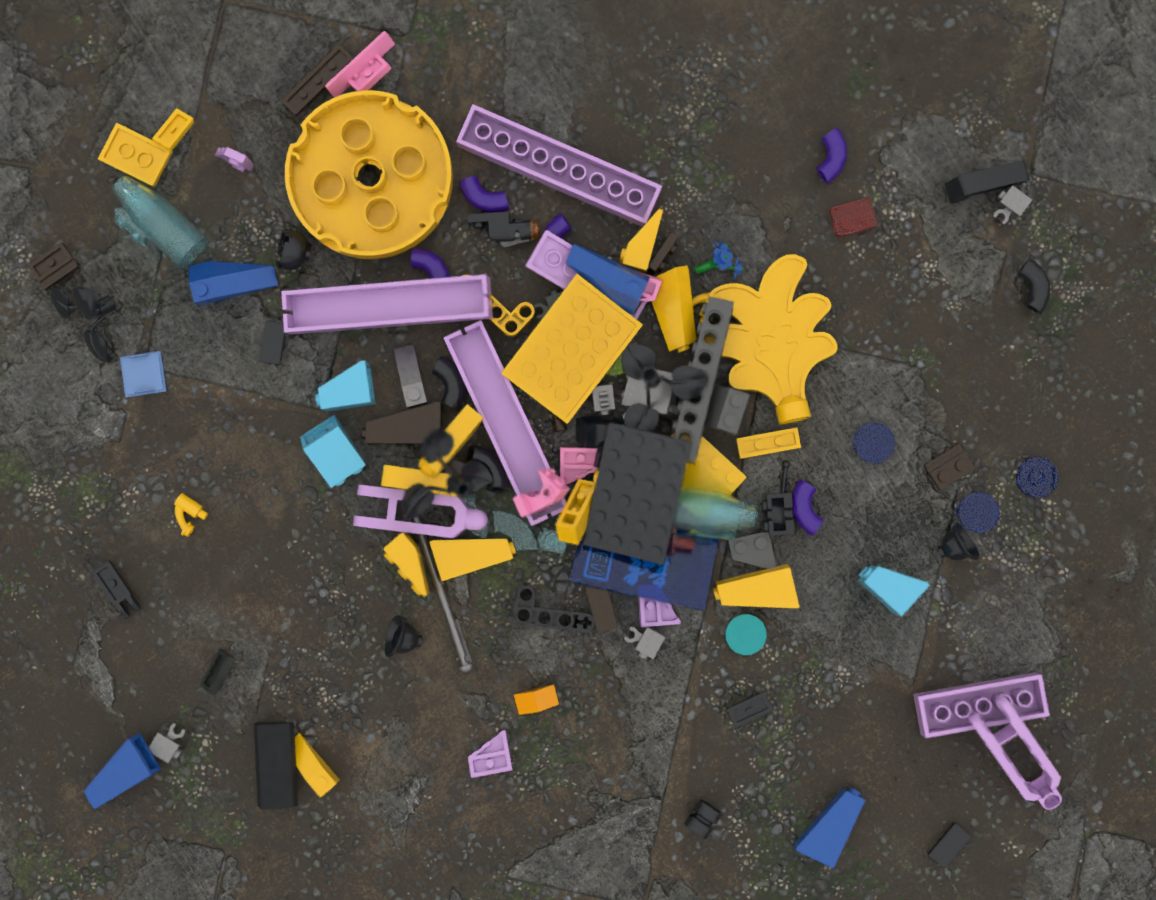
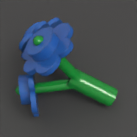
[695,241,743,280]

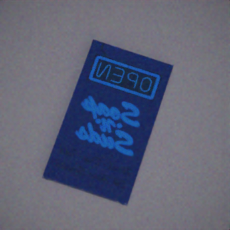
[569,529,719,611]

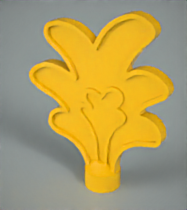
[704,254,838,425]

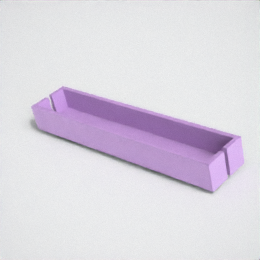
[282,275,493,334]
[443,320,566,526]

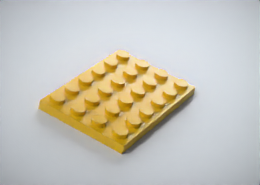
[501,274,643,424]

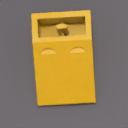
[383,532,430,597]

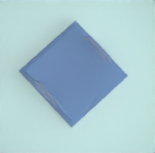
[120,351,167,398]

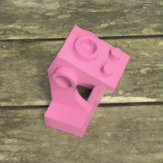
[513,468,569,517]

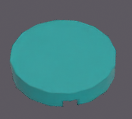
[725,614,767,655]

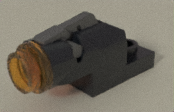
[467,212,539,248]

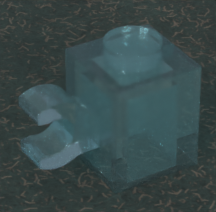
[537,528,567,555]

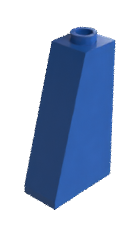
[84,733,161,809]
[793,787,865,869]

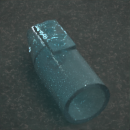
[112,176,209,269]
[673,487,758,540]

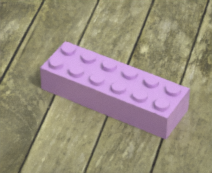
[913,672,1049,738]

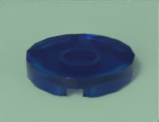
[853,422,895,464]
[1016,457,1059,498]
[957,492,1000,533]

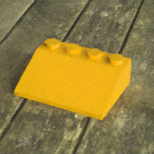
[671,421,746,523]

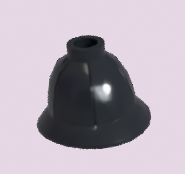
[937,522,979,560]
[385,615,422,657]

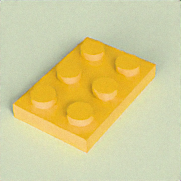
[98,123,173,188]

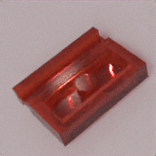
[829,197,878,238]

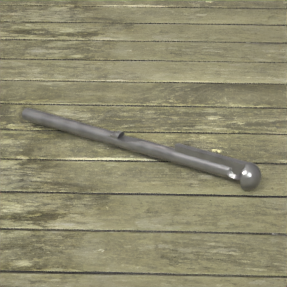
[412,516,474,673]

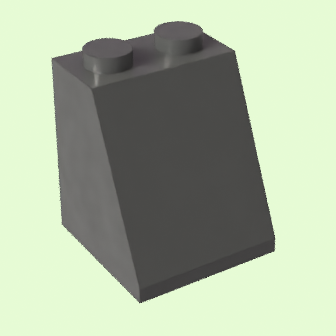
[694,386,750,437]

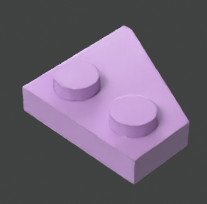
[215,147,254,172]
[637,584,681,627]
[468,730,513,778]

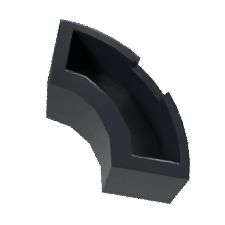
[576,415,625,448]

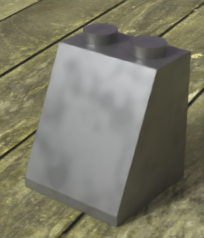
[621,370,684,420]

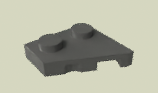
[728,532,776,569]

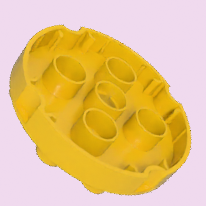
[285,90,453,259]

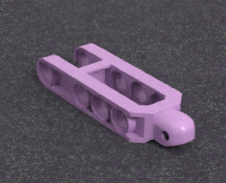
[353,485,488,538]
[969,695,1062,810]

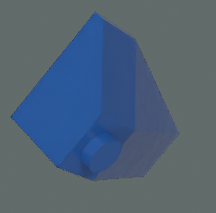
[566,243,650,315]
[189,261,279,306]

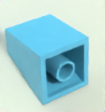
[316,360,376,412]
[300,414,366,488]
[857,565,930,616]

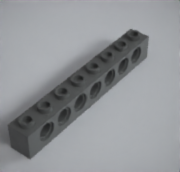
[672,296,734,465]

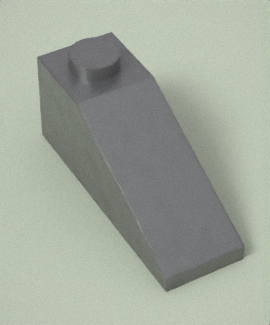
[394,344,429,409]

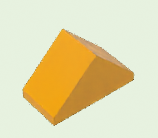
[514,684,559,715]

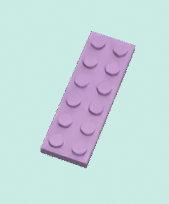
[525,230,647,320]

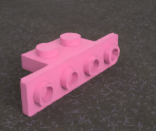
[325,31,395,97]

